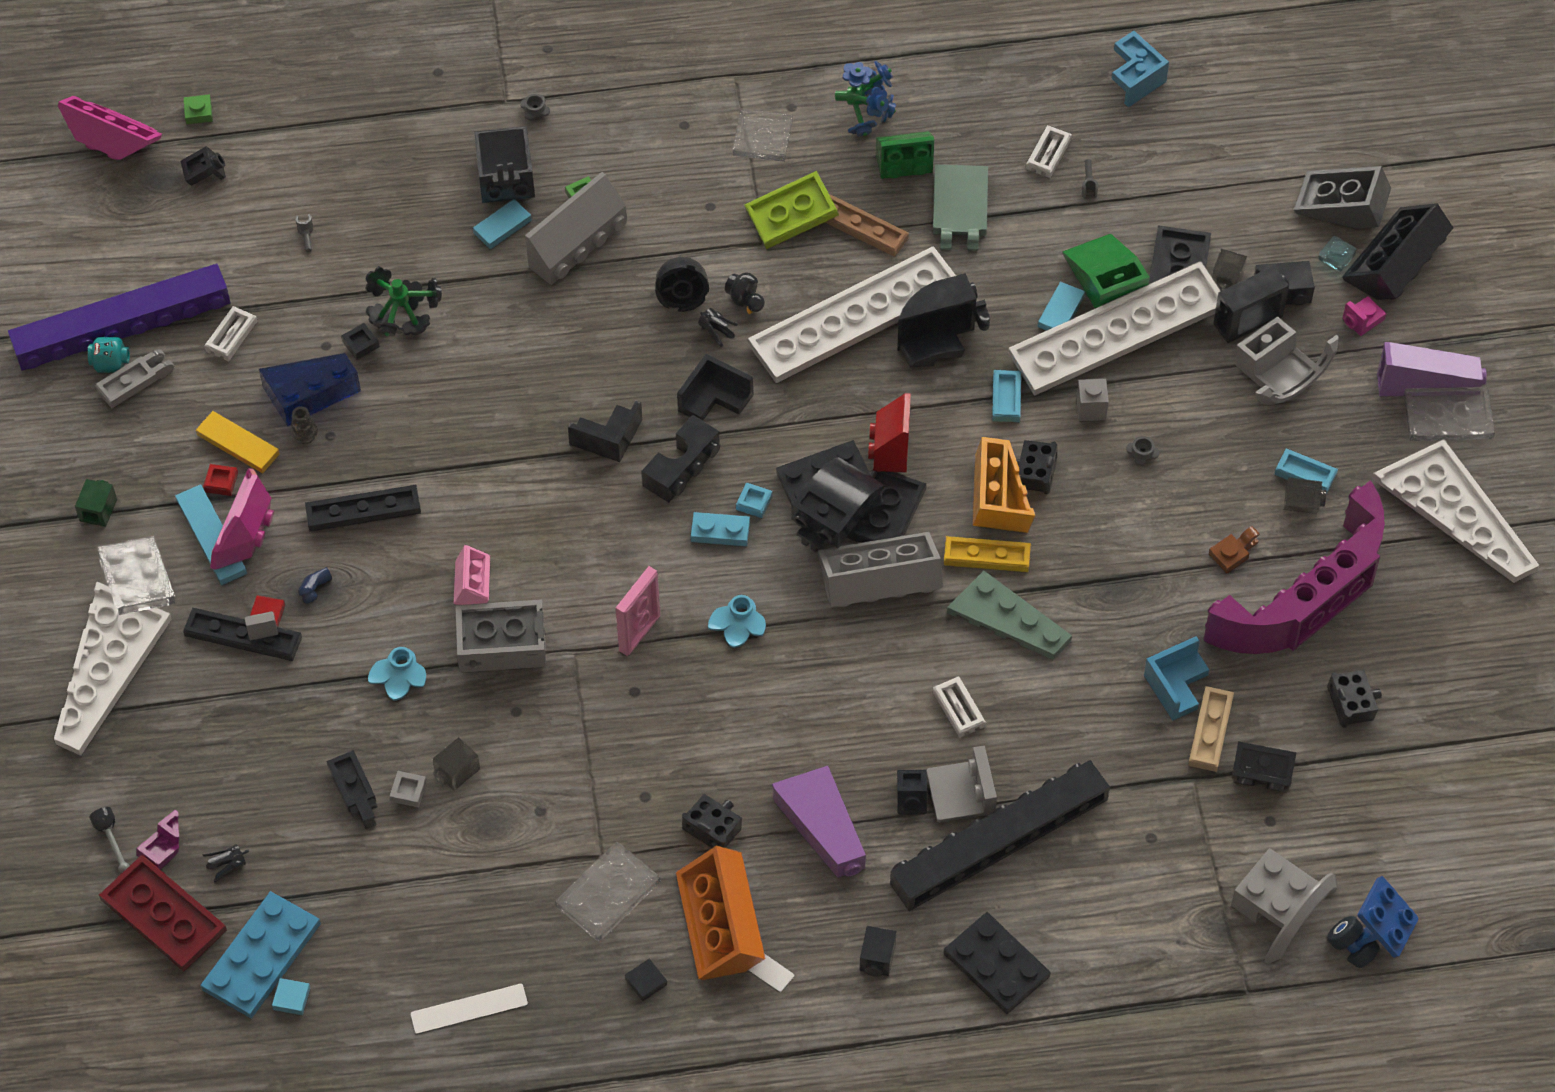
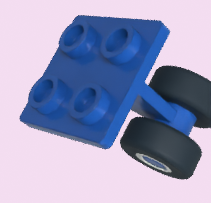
[1327,876,1418,968]

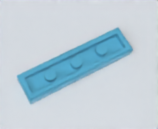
[175,484,247,585]

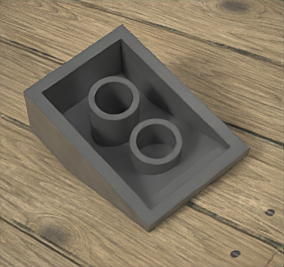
[1294,166,1391,229]

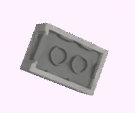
[456,600,546,672]

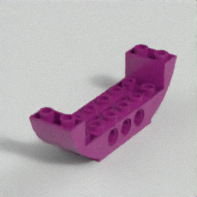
[1204,480,1385,654]

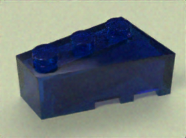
[259,353,361,427]

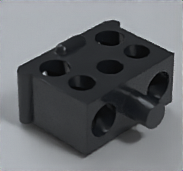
[1016,440,1058,495]
[1327,670,1382,728]
[682,794,742,848]

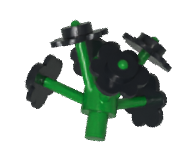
[365,266,442,336]

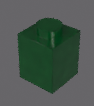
[75,479,117,527]

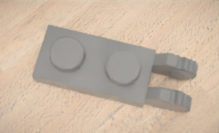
[95,349,174,409]

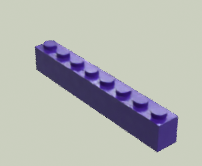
[8,263,231,371]

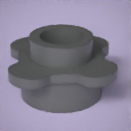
[520,94,550,120]
[1126,436,1159,465]

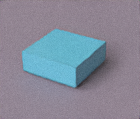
[736,482,772,518]
[272,978,310,1015]

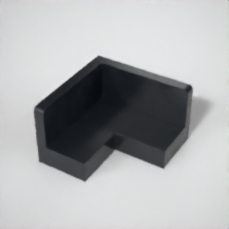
[677,354,754,421]
[568,401,643,462]

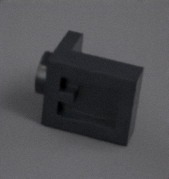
[180,146,226,186]
[897,770,927,815]

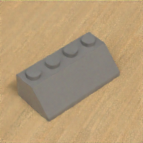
[525,172,627,285]
[818,532,943,607]

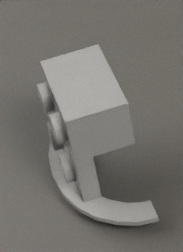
[1236,316,1339,405]
[1231,848,1338,964]

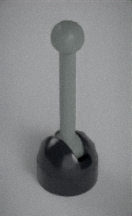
[89,807,130,874]

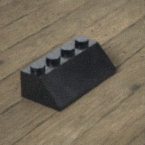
[1342,203,1453,300]

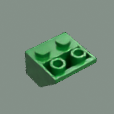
[876,131,935,179]

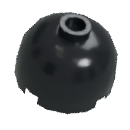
[655,256,709,312]

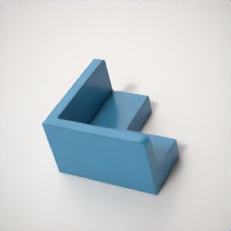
[1112,31,1169,107]
[1144,637,1209,721]

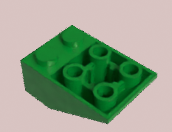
[1062,234,1150,309]

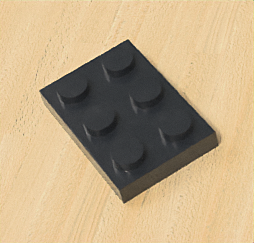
[943,912,1051,1014]

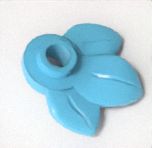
[708,595,766,648]
[368,647,426,701]

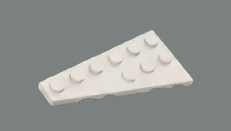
[1372,439,1539,583]
[54,582,172,756]

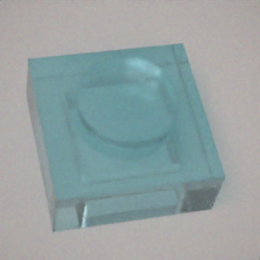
[1318,235,1357,272]

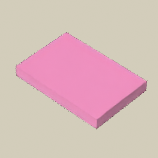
[616,566,660,656]

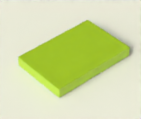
[744,171,839,249]

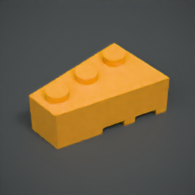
[973,437,1035,533]

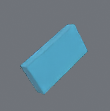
[473,199,532,249]
[1038,282,1085,331]
[992,370,1021,422]
[1274,448,1338,495]

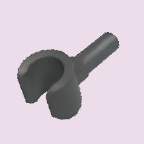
[1082,159,1098,198]
[295,214,313,252]

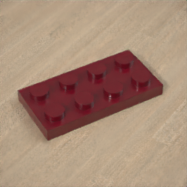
[99,855,227,972]

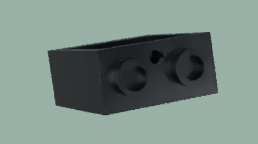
[1213,266,1289,343]

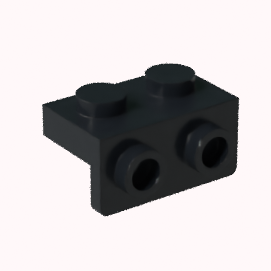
[1232,741,1297,792]

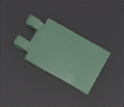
[933,164,988,251]

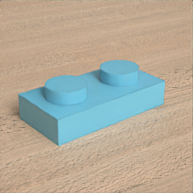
[691,512,750,546]

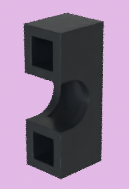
[641,415,721,503]

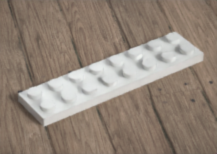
[748,246,956,383]
[1008,261,1220,396]

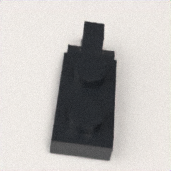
[326,750,377,829]

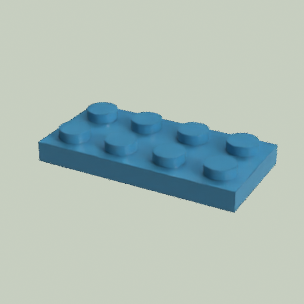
[200,891,321,1019]

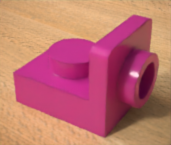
[1342,296,1386,336]

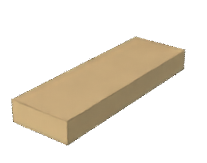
[1188,686,1234,772]

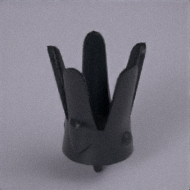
[698,308,738,347]
[202,844,249,883]

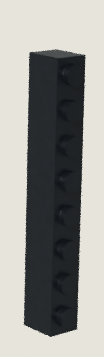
[890,760,1110,911]

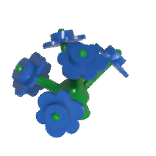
[835,60,896,137]

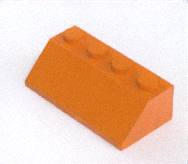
[676,846,765,980]

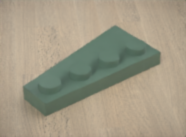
[947,571,1072,660]

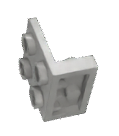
[927,746,997,823]

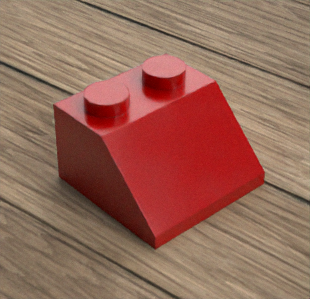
[868,393,911,473]

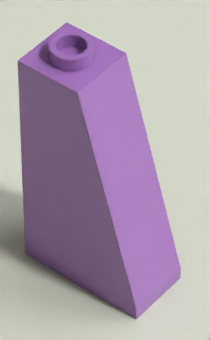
[1377,342,1486,396]
[772,766,866,878]

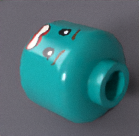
[88,337,130,373]

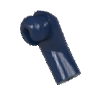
[298,567,332,604]

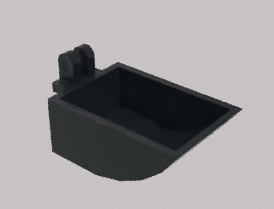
[474,126,535,203]
[897,273,990,351]
[791,457,885,552]

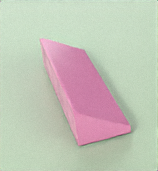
[454,545,490,605]

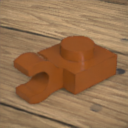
[1209,526,1260,574]

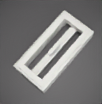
[1026,125,1072,178]
[204,306,257,362]
[933,676,986,738]

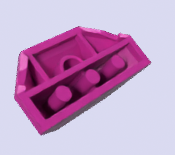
[58,96,162,160]
[210,468,274,570]

